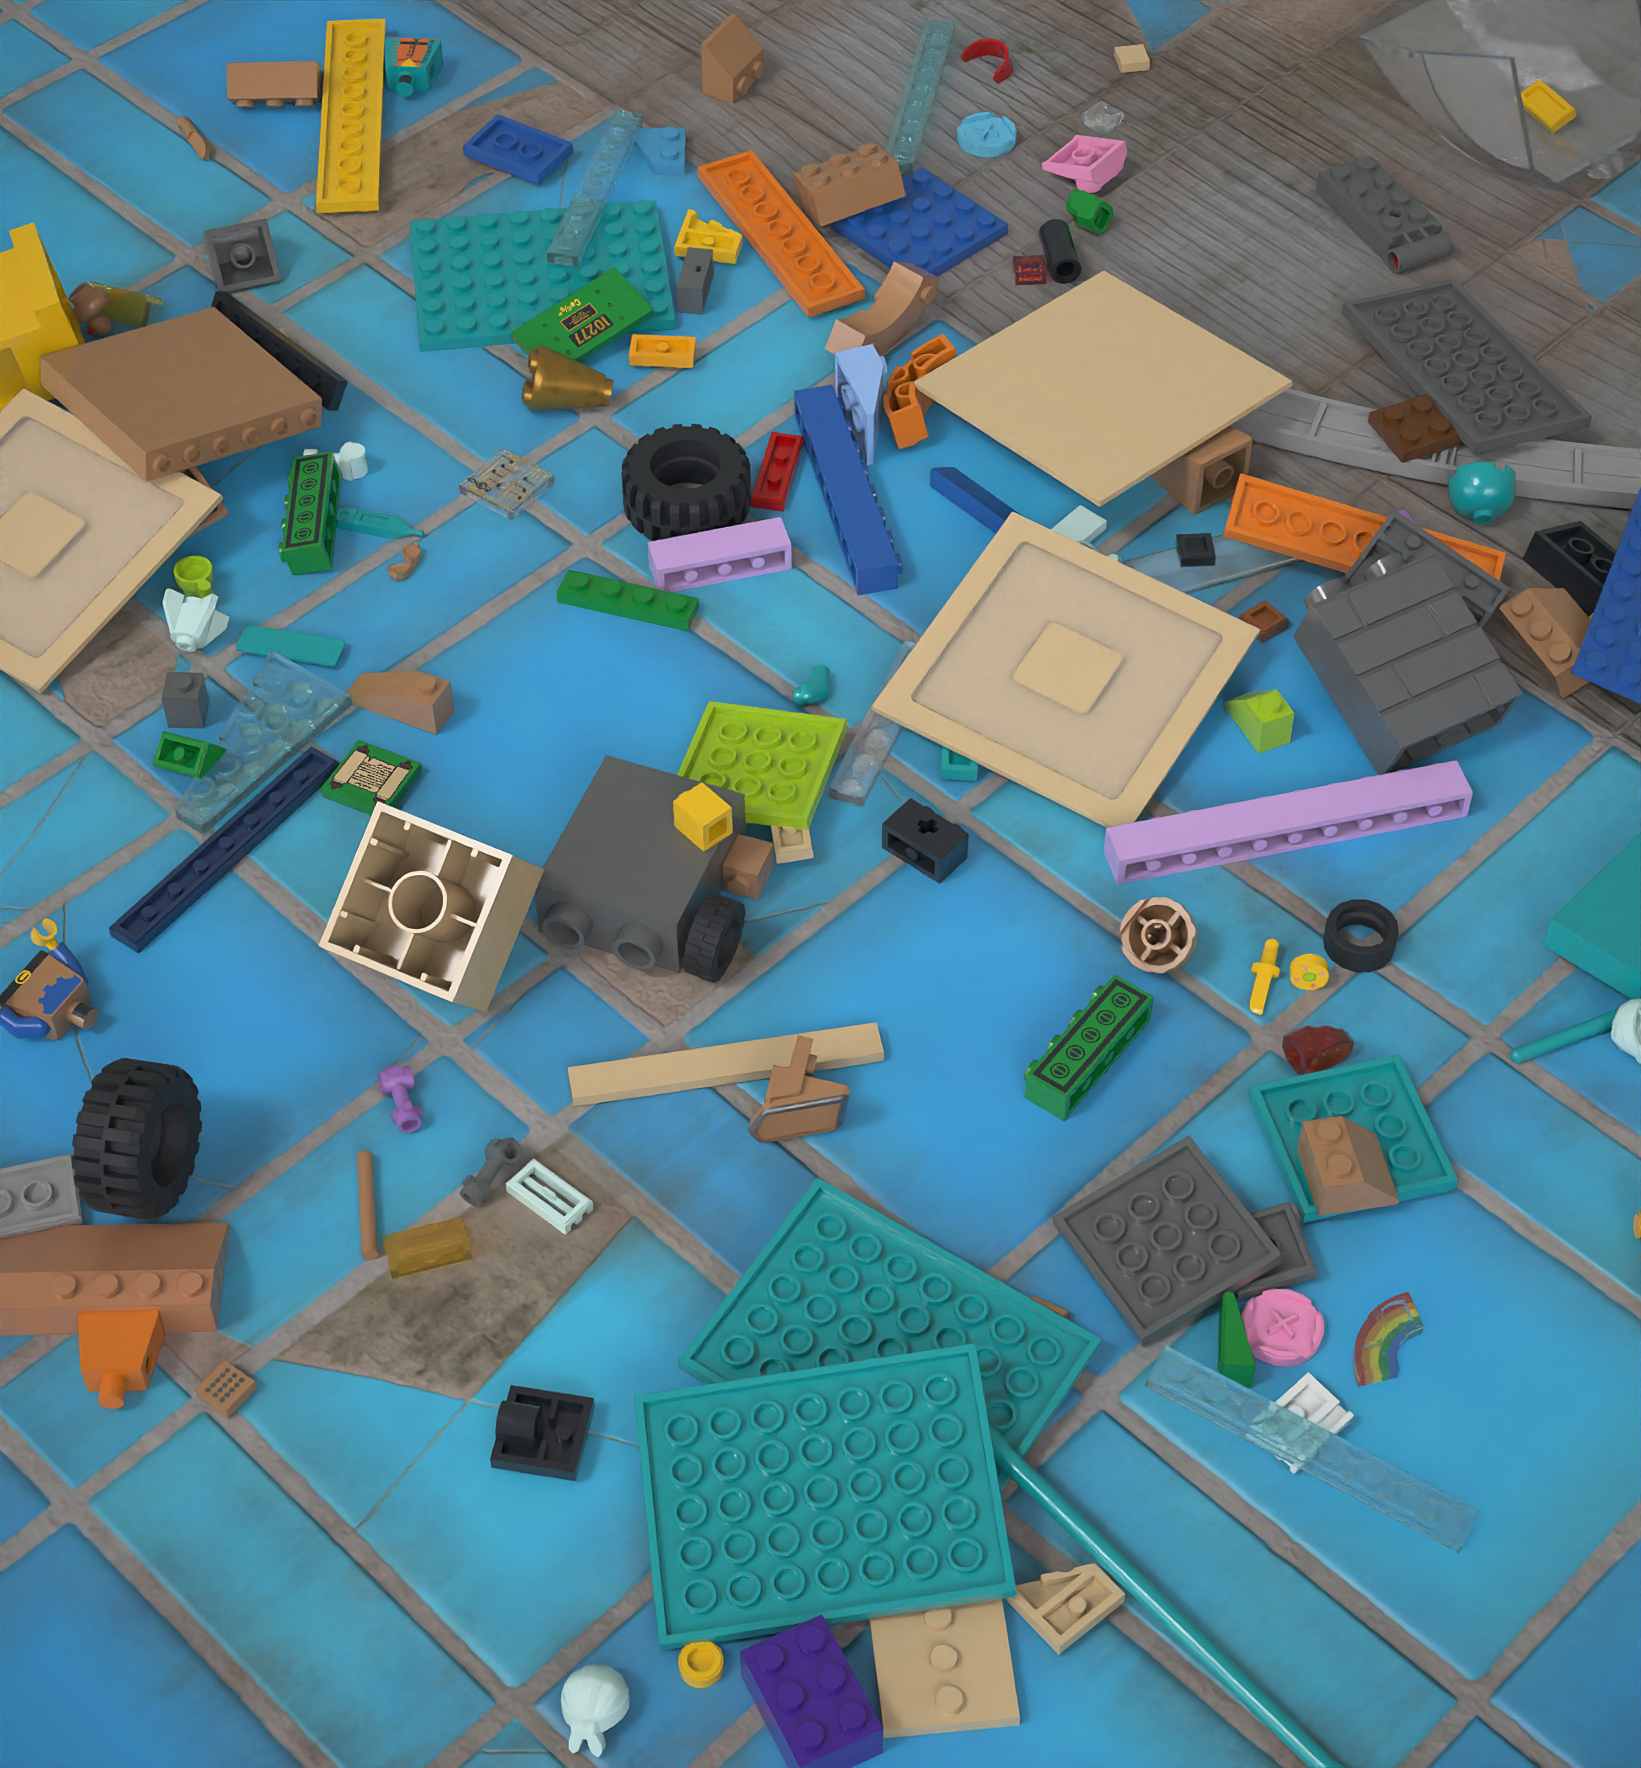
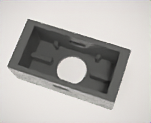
[676,247,714,315]

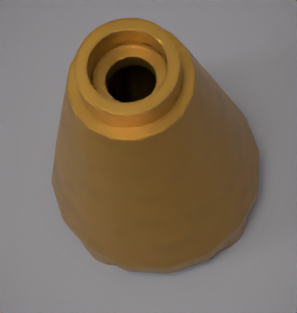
[521,345,613,411]

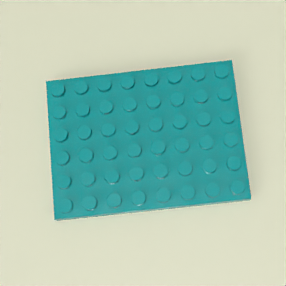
[409,200,676,352]
[678,1177,1102,1495]
[634,1343,1017,1651]

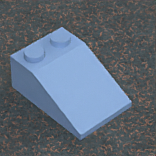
[835,344,887,465]

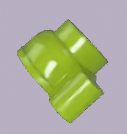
[173,556,213,599]

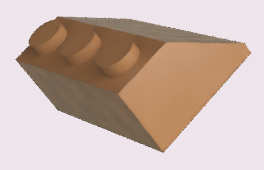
[226,61,324,109]
[1498,588,1590,699]

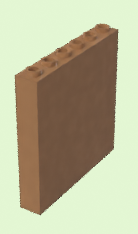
[40,307,322,482]

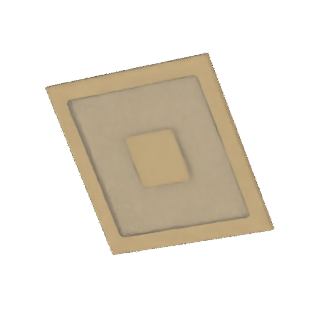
[0,388,223,693]
[871,511,1260,828]

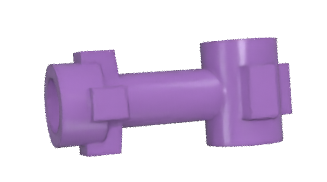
[378,1065,423,1133]

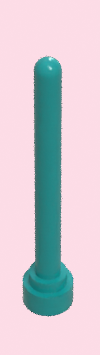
[1510,1008,1619,1064]

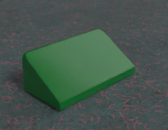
[152,731,227,779]

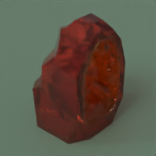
[1282,1025,1354,1075]

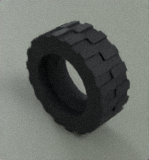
[683,893,746,983]

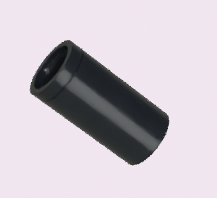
[1039,219,1082,284]

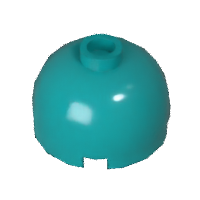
[1448,462,1516,524]

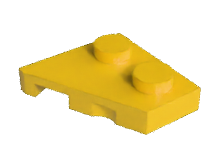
[674,209,743,264]

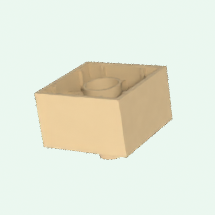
[318,801,545,1012]

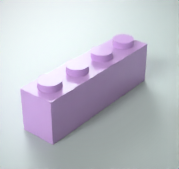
[648,517,792,592]

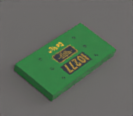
[511,267,653,363]

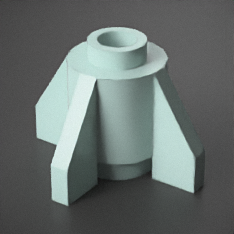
[163,588,229,652]

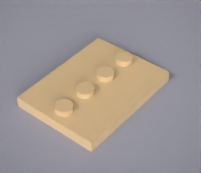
[869,1599,1020,1739]

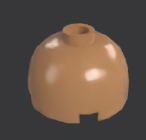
[1120,897,1199,974]

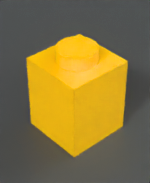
[673,782,733,852]

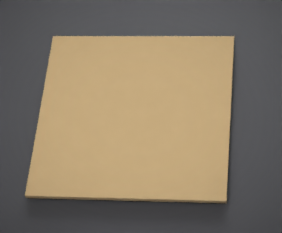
[914,271,1292,507]

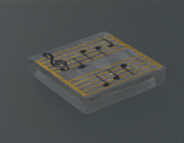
[459,448,554,521]

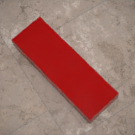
[751,432,804,512]

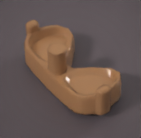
[387,542,422,581]

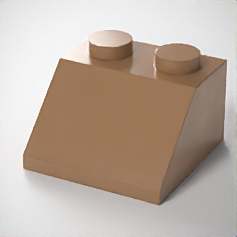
[701,13,765,104]
[1297,1116,1399,1216]

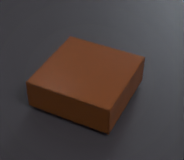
[1239,600,1289,643]

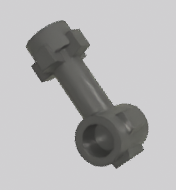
[460,1137,522,1207]

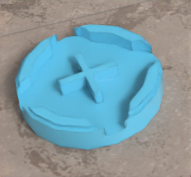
[956,112,1017,158]

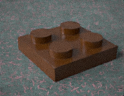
[1368,394,1461,463]

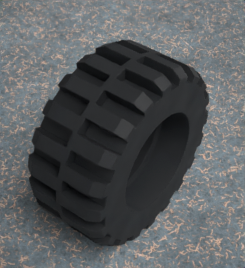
[621,424,751,541]
[72,1058,202,1220]

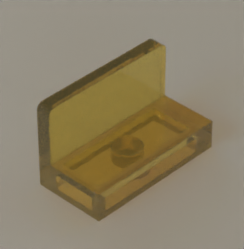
[89,281,163,327]
[382,1217,473,1280]

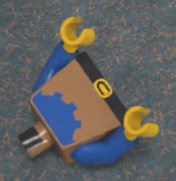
[0,918,98,1040]

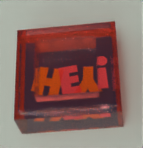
[1012,255,1047,285]

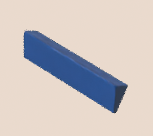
[930,467,1022,533]

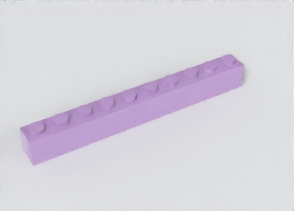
[1104,760,1473,885]

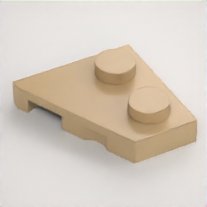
[1004,1563,1125,1655]

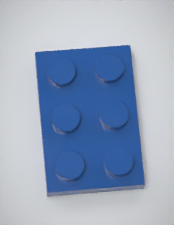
[463,114,573,185]

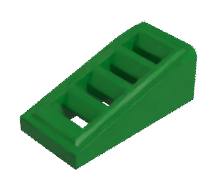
[1217,1291,1256,1388]

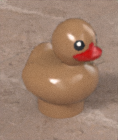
[68,281,112,337]

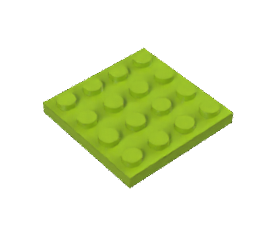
[677,701,848,830]

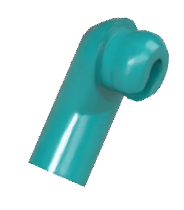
[792,665,830,706]

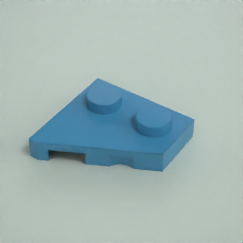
[627,126,686,175]

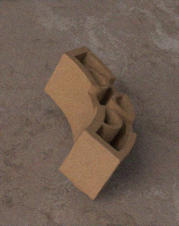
[825,261,940,356]

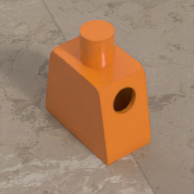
[78,1310,165,1409]

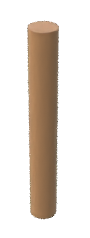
[357,1150,378,1260]

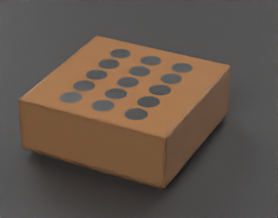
[195,1360,257,1418]

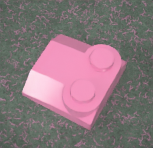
[1042,135,1127,193]

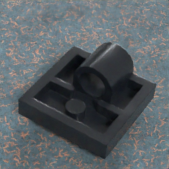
[490,1385,595,1481]

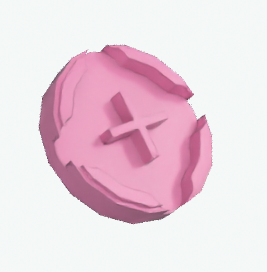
[1241,1288,1324,1367]

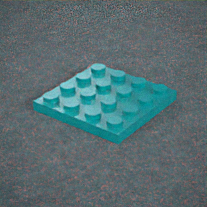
[1248,1054,1458,1223]

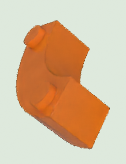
[883,334,957,450]

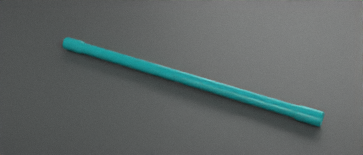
[989,1423,1345,1768]

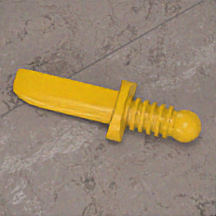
[1249,938,1280,1015]

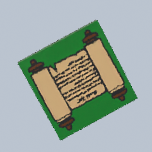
[321,740,422,815]

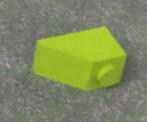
[1224,689,1295,754]

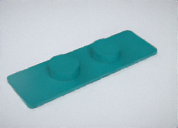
[236,625,346,667]

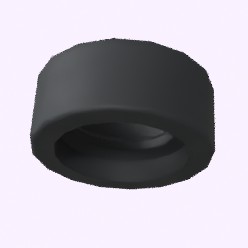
[1323,899,1399,972]

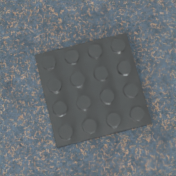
[1052,1136,1283,1347]

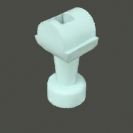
[303,441,368,481]

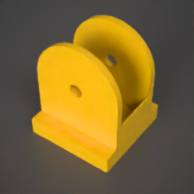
[0,222,85,411]

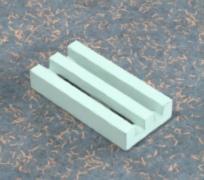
[506,1158,593,1235]

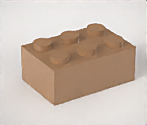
[792,143,906,227]

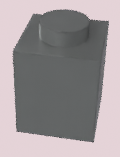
[162,672,209,728]

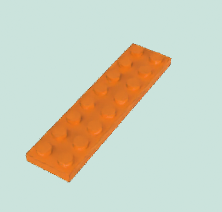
[697,150,865,318]
[1223,473,1506,581]

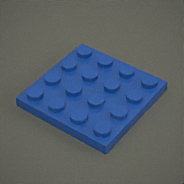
[833,168,1008,277]

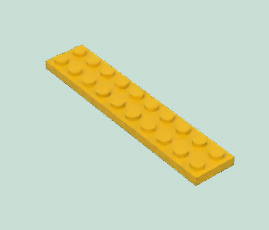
[316,19,387,213]

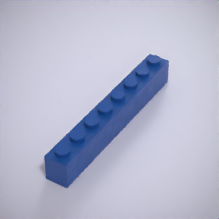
[794,385,903,596]

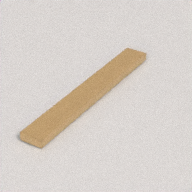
[567,1022,884,1107]

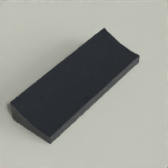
[1523,521,1616,617]

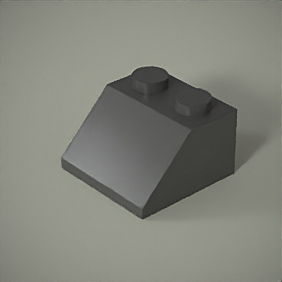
[203,218,282,292]

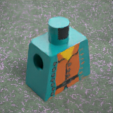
[385,37,444,97]

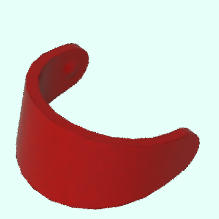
[961,38,1013,83]

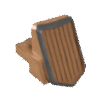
[748,1035,850,1143]

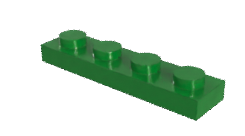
[556,569,699,631]

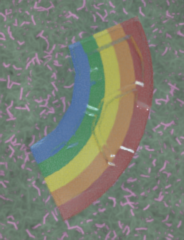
[1353,1292,1424,1387]

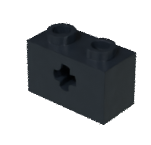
[882,798,969,884]

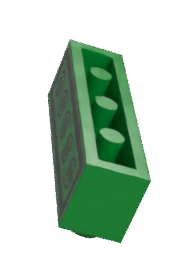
[279,451,342,575]
[1024,975,1154,1121]

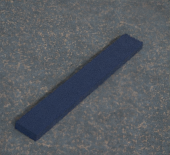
[109,746,339,954]

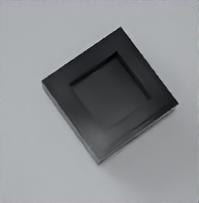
[1175,533,1216,567]

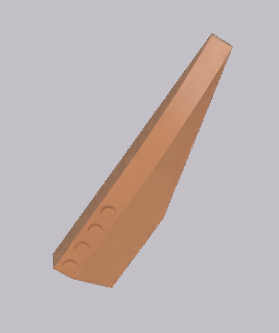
[0,1222,230,1336]

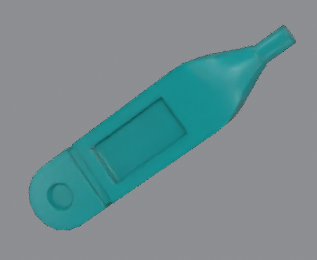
[336,507,424,540]

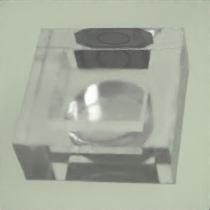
[1081,101,1124,136]

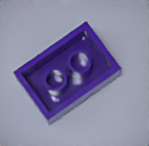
[740,1615,883,1768]

